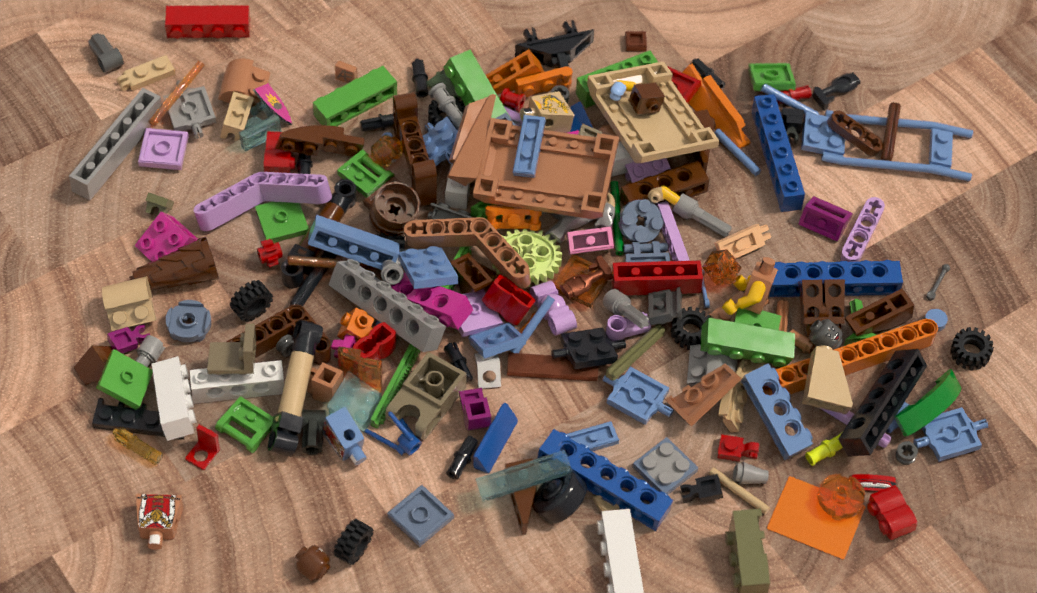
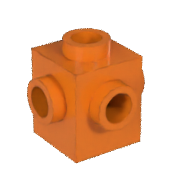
[337,308,374,342]

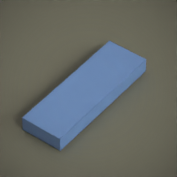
[513,115,546,178]
[562,421,619,456]

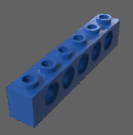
[751,94,805,212]
[769,260,903,297]
[537,429,673,531]

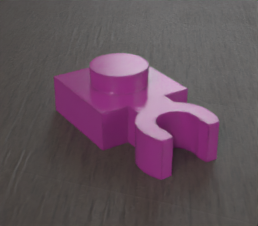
[107,325,150,354]

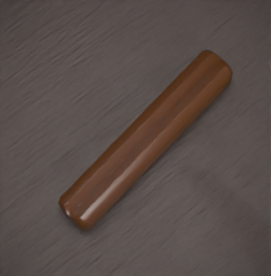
[881,102,901,161]

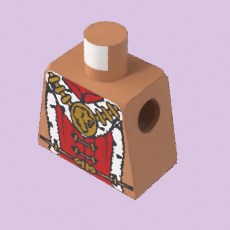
[136,494,183,550]

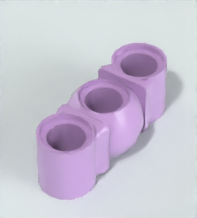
[529,280,577,336]

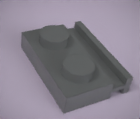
[648,287,682,325]

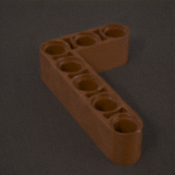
[226,304,331,365]

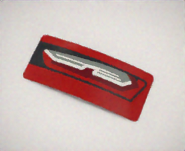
[852,474,896,491]

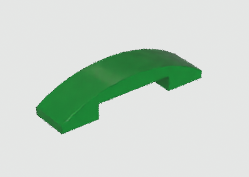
[895,369,962,437]

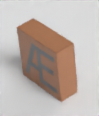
[335,61,357,83]

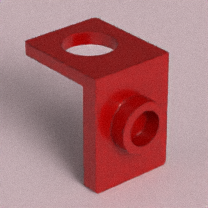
[185,424,220,470]

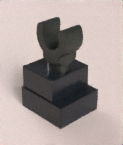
[781,108,804,145]

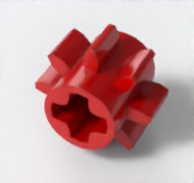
[257,239,283,267]

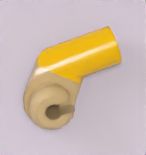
[648,186,680,205]

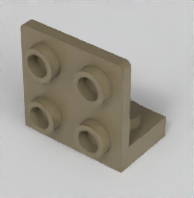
[207,324,256,375]

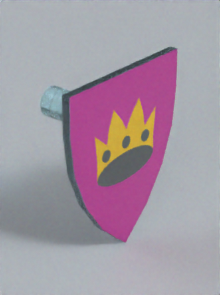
[250,83,292,125]

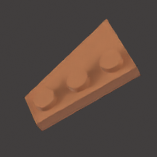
[664,363,741,427]

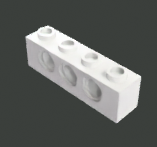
[190,360,284,404]

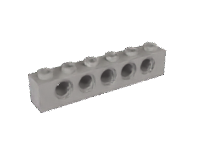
[329,259,446,352]

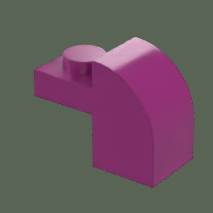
[459,388,491,431]

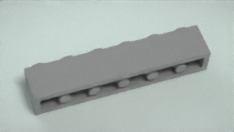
[69,88,163,200]

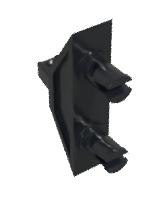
[515,20,595,68]

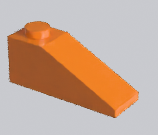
[486,49,544,95]

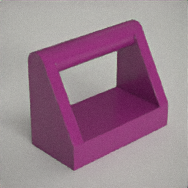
[798,196,853,242]

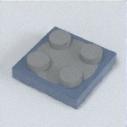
[633,437,698,495]

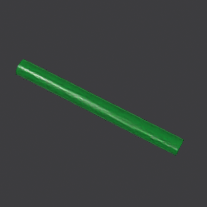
[610,181,624,256]

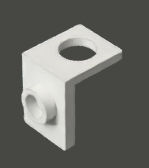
[475,353,501,388]

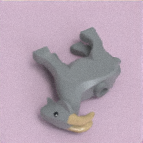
[525,192,615,243]

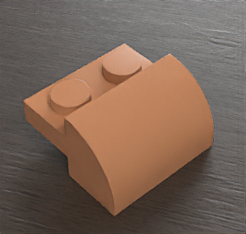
[218,58,270,109]

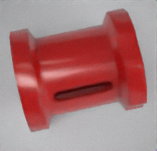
[500,88,526,112]

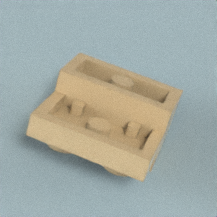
[102,276,157,331]

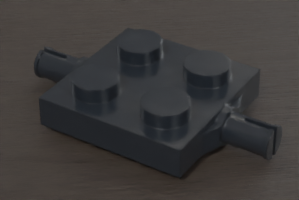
[551,327,626,370]

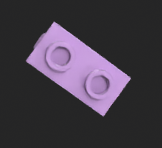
[625,158,671,183]

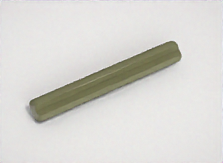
[605,324,665,381]

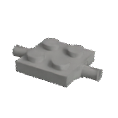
[163,79,216,139]

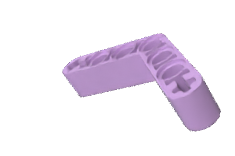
[194,172,332,231]

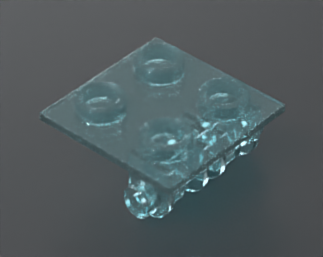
[327,371,383,433]

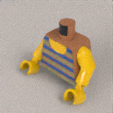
[722,257,778,315]

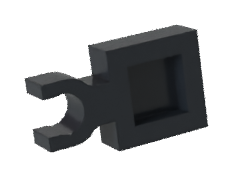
[680,474,723,503]

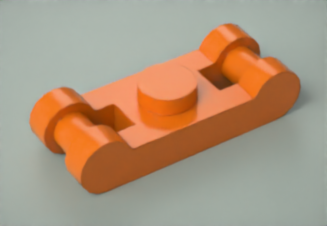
[485,205,542,231]

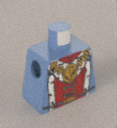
[323,407,367,465]

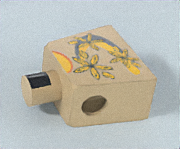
[520,91,574,132]

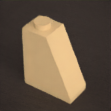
[802,345,853,414]

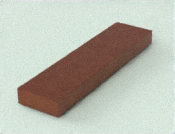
[507,353,598,381]

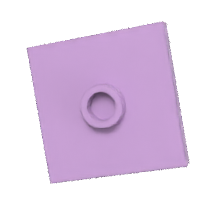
[138,128,189,170]
[458,289,503,337]

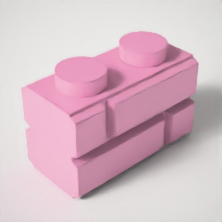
[566,227,614,255]

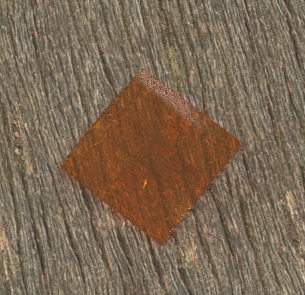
[338,346,383,392]

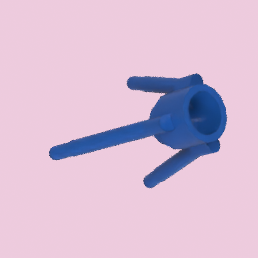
[365,412,422,455]

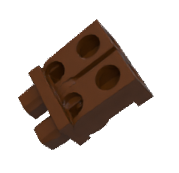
[798,279,845,337]

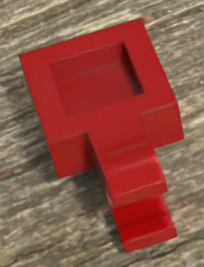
[717,434,759,462]

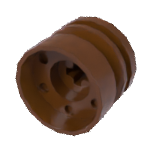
[369,181,420,236]

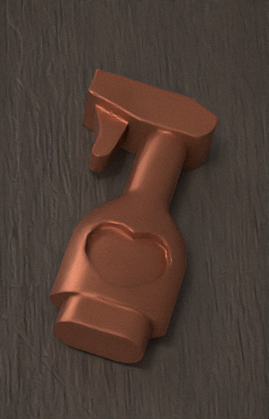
[560,255,612,299]

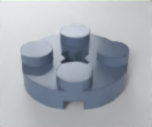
[619,199,663,243]
[166,300,211,342]

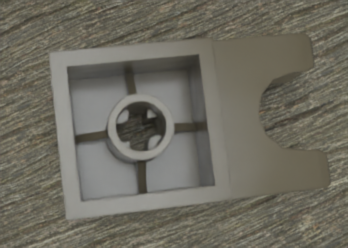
[385,352,466,440]

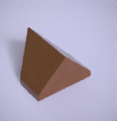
[450,253,499,293]
[74,345,113,386]

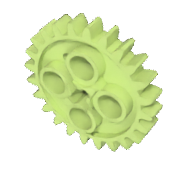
[492,229,562,287]

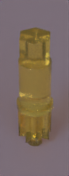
[112,428,163,465]

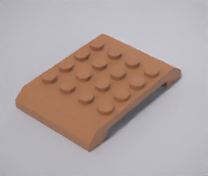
[473,118,619,219]

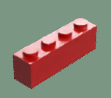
[165,5,250,39]
[611,260,703,295]

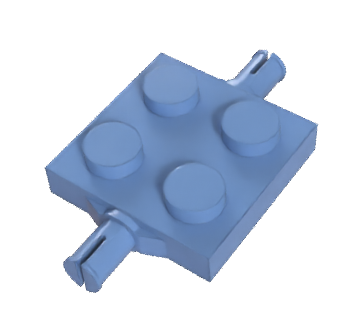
[423,117,458,166]
[603,366,674,425]
[913,407,988,461]

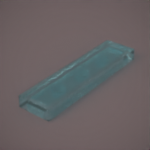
[475,450,572,502]

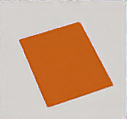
[767,476,866,559]

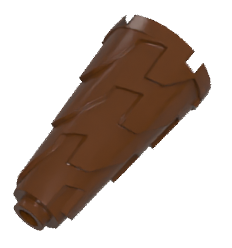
[129,237,219,290]

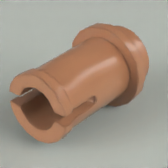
[790,329,815,354]

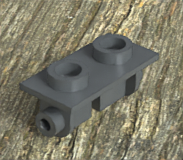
[427,202,472,233]

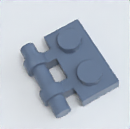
[624,241,670,262]

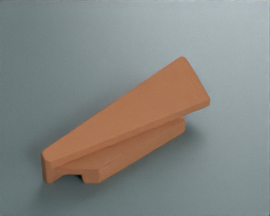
[447,94,496,186]

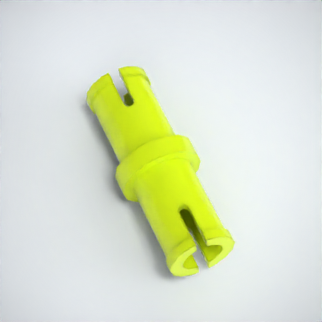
[805,432,843,466]

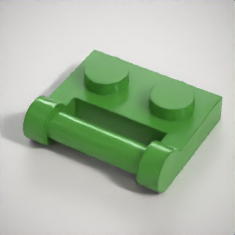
[337,150,395,198]
[215,396,273,453]

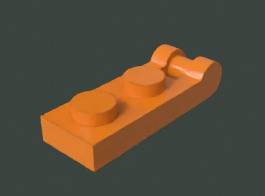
[515,66,573,97]

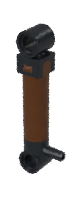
[281,179,356,289]

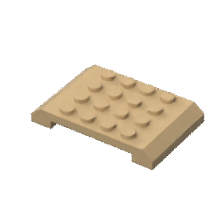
[587,61,719,163]

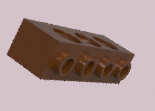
[620,160,710,207]

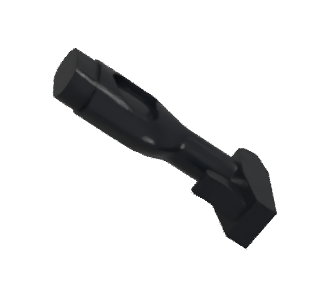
[812,72,861,111]

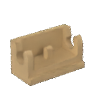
[220,92,254,141]

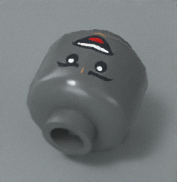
[809,319,843,350]

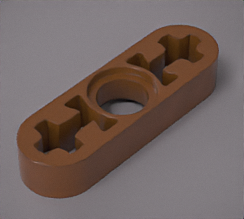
[827,110,883,156]

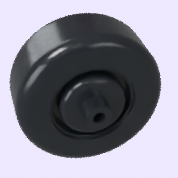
[533,469,587,524]

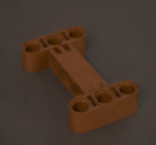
[393,92,437,207]

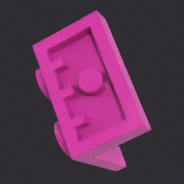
[135,212,198,262]

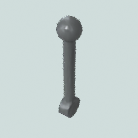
[926,264,950,301]

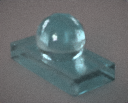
[239,114,281,152]

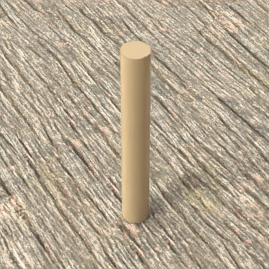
[709,467,770,515]

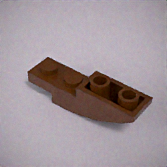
[275,125,364,156]

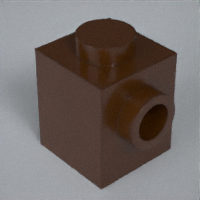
[628,82,665,115]

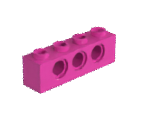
[390,272,473,330]

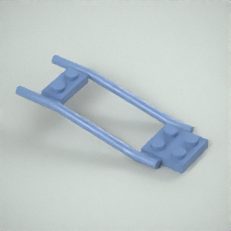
[801,110,973,182]

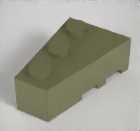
[725,508,770,593]

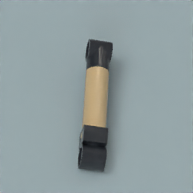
[267,319,323,457]

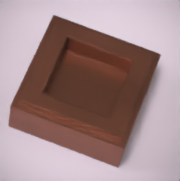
[625,31,647,52]

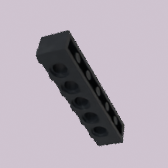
[838,349,927,457]

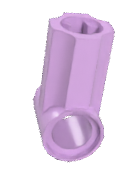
[605,312,651,341]

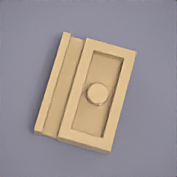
[718,382,747,433]

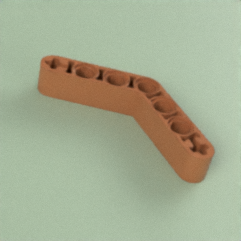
[404,217,531,289]

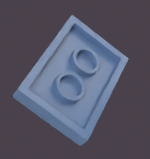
[398,246,458,289]

